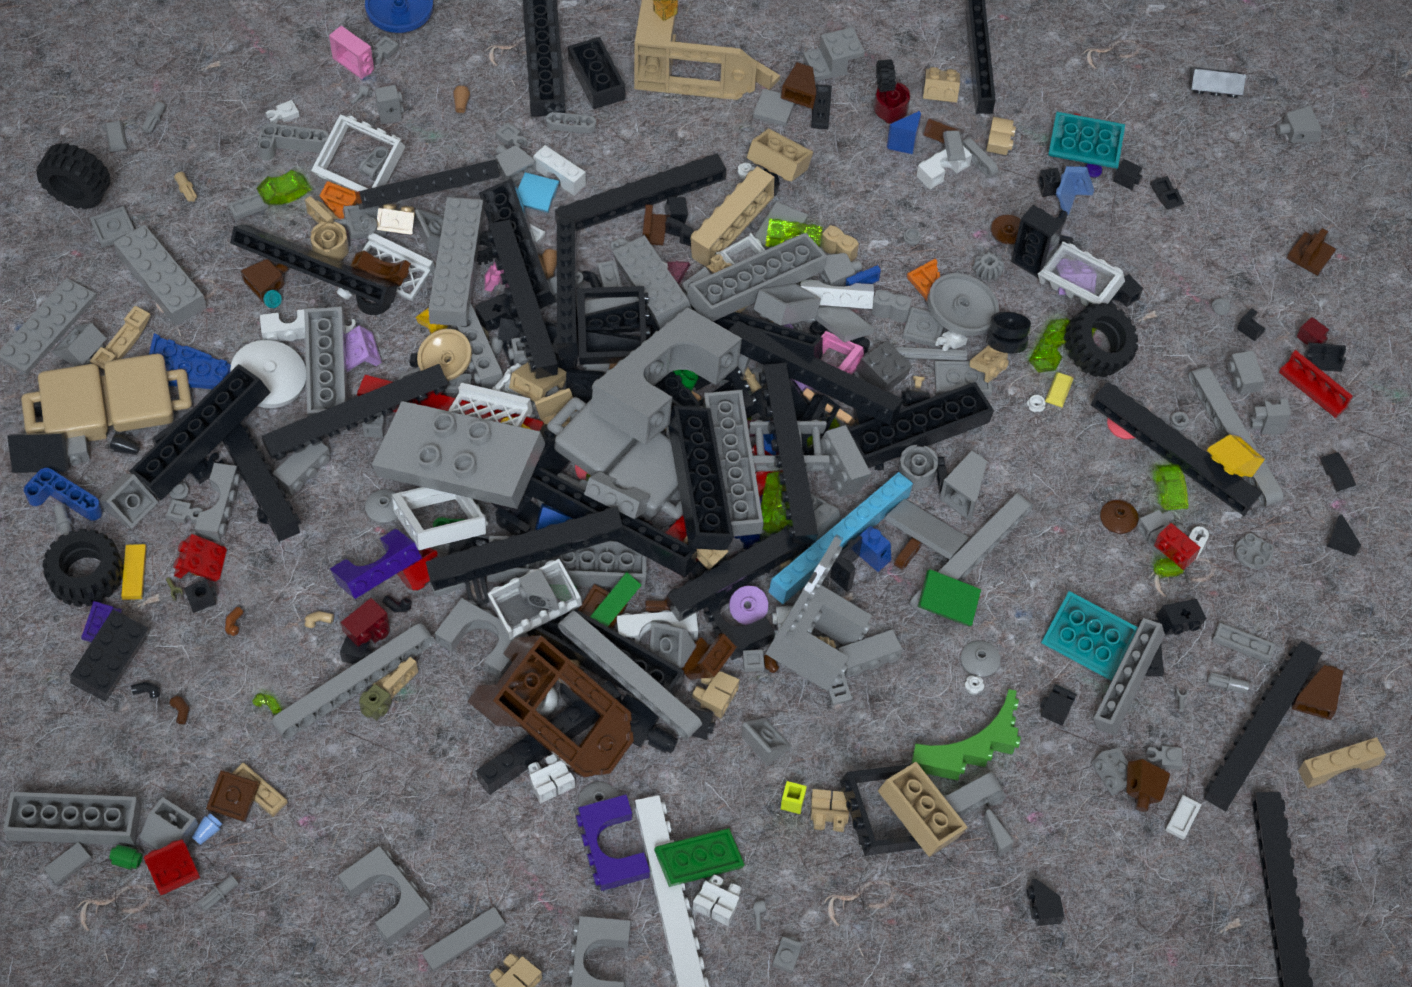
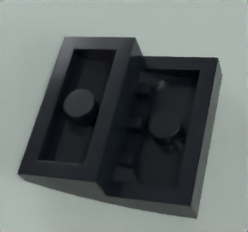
[566,369,605,404]

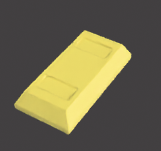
[1045,372,1074,408]

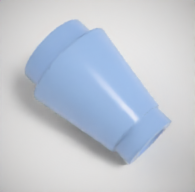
[192,814,222,845]

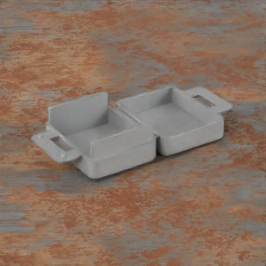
[547,397,683,521]

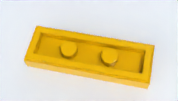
[121,544,147,600]

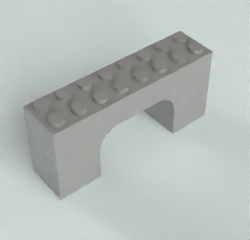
[591,307,742,445]

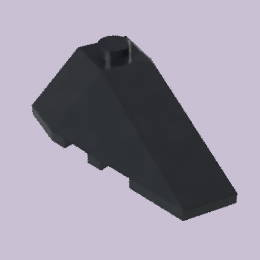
[585,301,655,333]
[654,371,700,409]

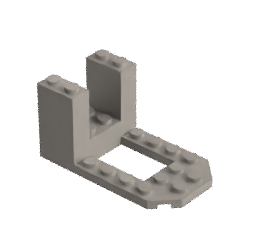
[766,534,872,691]

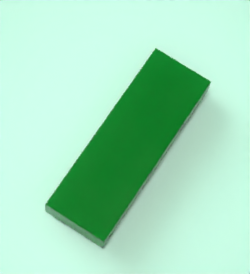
[590,572,642,627]

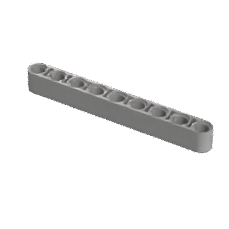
[1188,366,1284,507]
[910,493,1033,617]
[558,611,702,739]
[272,623,434,739]

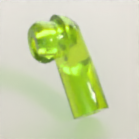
[252,693,282,715]

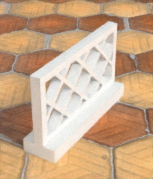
[362,233,435,301]
[449,383,533,427]

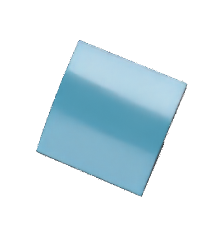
[518,172,559,213]

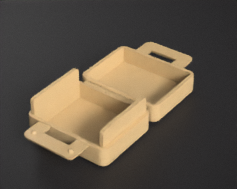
[21,353,192,442]

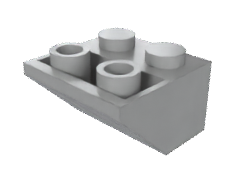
[140,797,199,849]

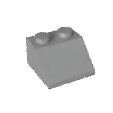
[52,323,107,366]
[99,474,158,529]

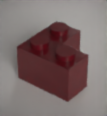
[340,598,390,647]

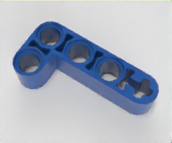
[24,468,103,521]

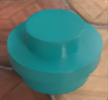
[263,290,282,308]

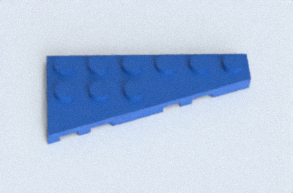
[149,333,231,389]

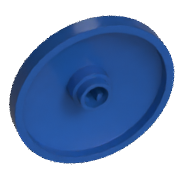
[365,0,433,33]

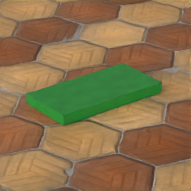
[654,828,745,887]

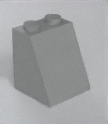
[940,451,987,521]

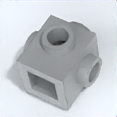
[508,338,530,365]

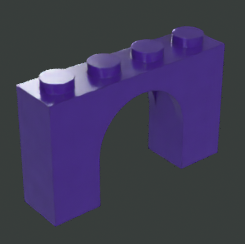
[330,529,422,599]
[575,794,650,891]

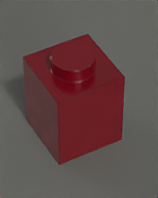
[1297,317,1329,346]

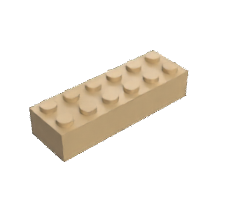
[690,166,774,267]

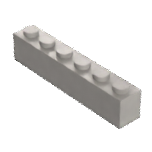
[1094,618,1165,736]

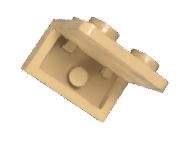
[923,67,960,102]

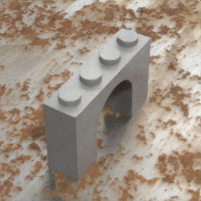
[434,598,528,679]
[338,846,431,946]
[567,916,630,987]

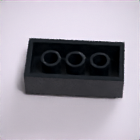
[568,37,625,109]
[1011,205,1064,279]
[70,609,149,702]

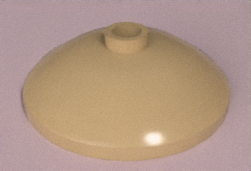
[417,329,472,381]

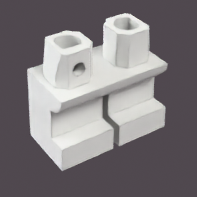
[528,754,575,803]
[693,875,741,927]

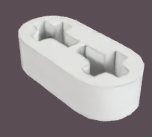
[1189,526,1209,560]

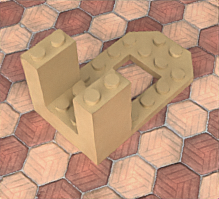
[634,0,757,100]

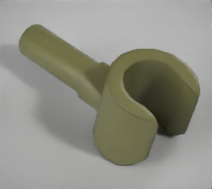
[166,577,183,601]

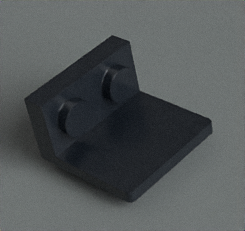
[830,535,863,592]

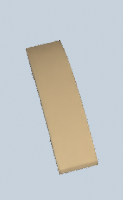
[90,306,151,370]

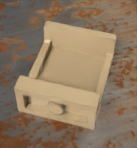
[509,362,566,402]

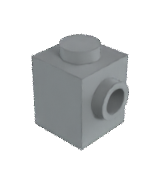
[65,435,91,465]

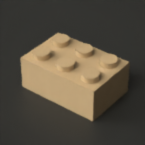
[747,128,813,182]

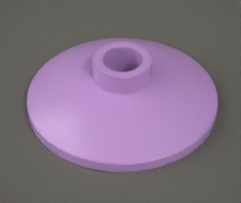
[729,586,768,625]

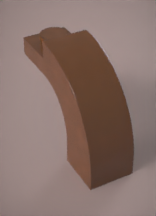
[350,250,411,286]

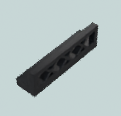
[800,394,840,455]

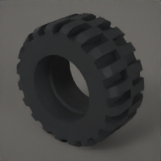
[36,143,111,209]
[1064,303,1138,377]
[42,529,124,607]

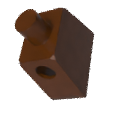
[241,259,288,303]
[1126,759,1170,812]

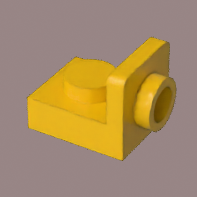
[415,308,448,334]

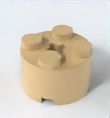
[310,221,349,261]

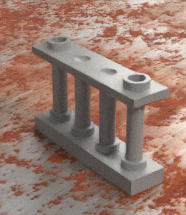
[748,420,830,471]

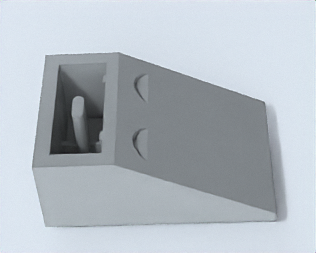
[771,494,841,545]

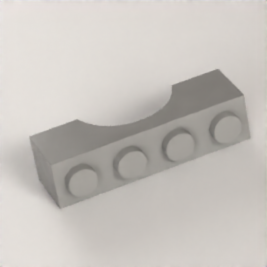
[194,463,241,542]

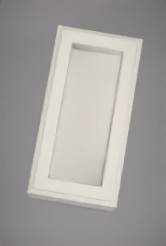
[1165,795,1202,840]

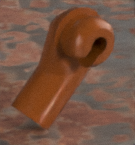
[225,607,243,636]

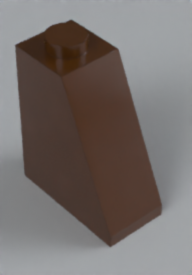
[781,62,816,109]
[1292,665,1344,720]

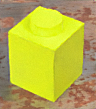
[781,781,807,814]

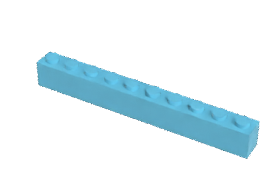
[769,472,913,604]

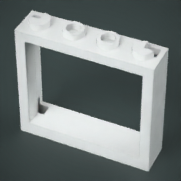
[311,114,406,192]
[392,487,488,550]

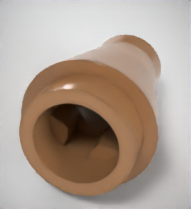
[453,86,470,113]
[541,249,557,278]

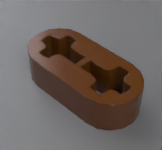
[894,538,922,570]

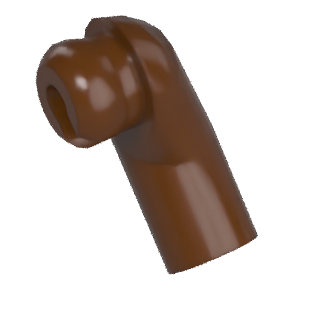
[764,654,779,673]
[169,696,190,725]

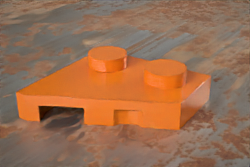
[319,181,357,219]
[907,258,940,302]

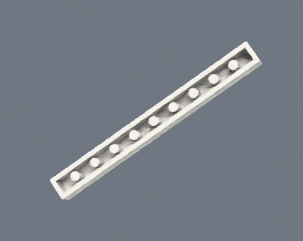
[635,795,709,987]

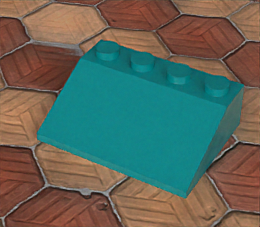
[1048,112,1126,169]
[1041,591,1138,681]

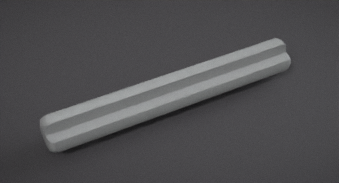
[895,347,968,361]

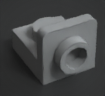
[772,937,802,974]

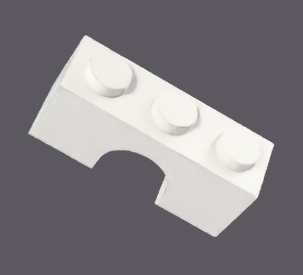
[533,145,586,196]
[917,146,972,189]
[260,308,314,342]

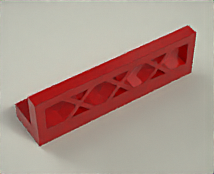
[1279,350,1353,418]

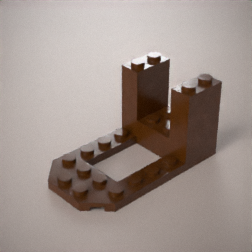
[467,635,634,777]

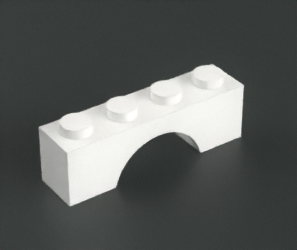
[800,279,874,309]
[617,610,698,645]

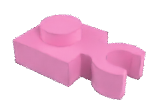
[484,262,501,292]

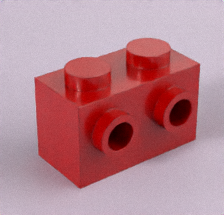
[1154,523,1201,570]

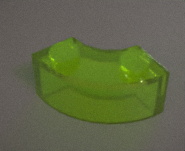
[256,169,311,205]
[1153,464,1188,510]

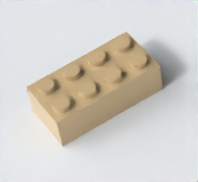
[878,762,968,857]

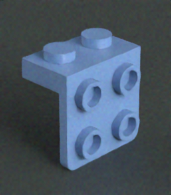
[1056,166,1094,215]

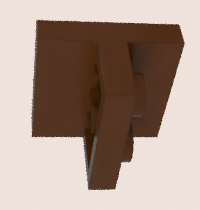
[1286,228,1336,276]

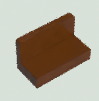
[923,118,964,143]
[643,205,666,246]

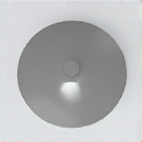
[927,273,999,336]

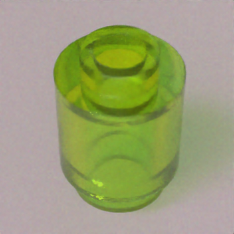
[1154,558,1184,578]

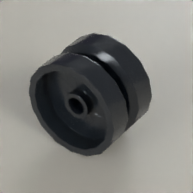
[987,312,1031,354]

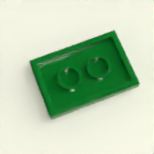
[918,569,981,627]

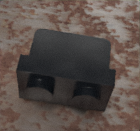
[495,501,540,535]

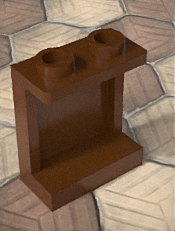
[680,634,737,680]

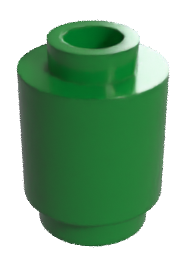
[109,844,143,870]

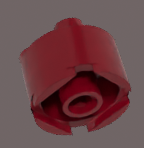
[874,82,910,124]

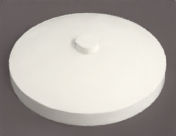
[230,340,306,408]

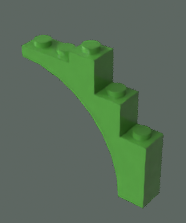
[911,689,1021,781]

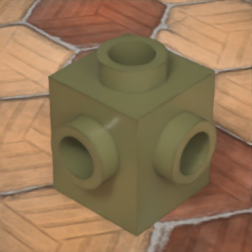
[359,684,392,721]

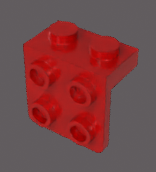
[173,534,227,582]
[144,839,200,896]

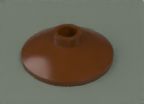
[991,215,1021,244]
[1100,500,1139,534]

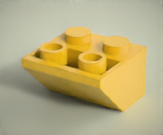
[1207,434,1265,477]

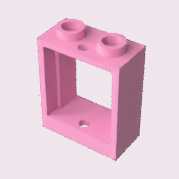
[329,26,374,79]
[821,331,864,374]

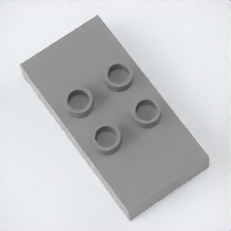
[372,401,545,509]

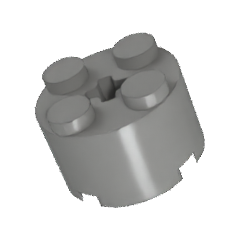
[898,445,938,491]

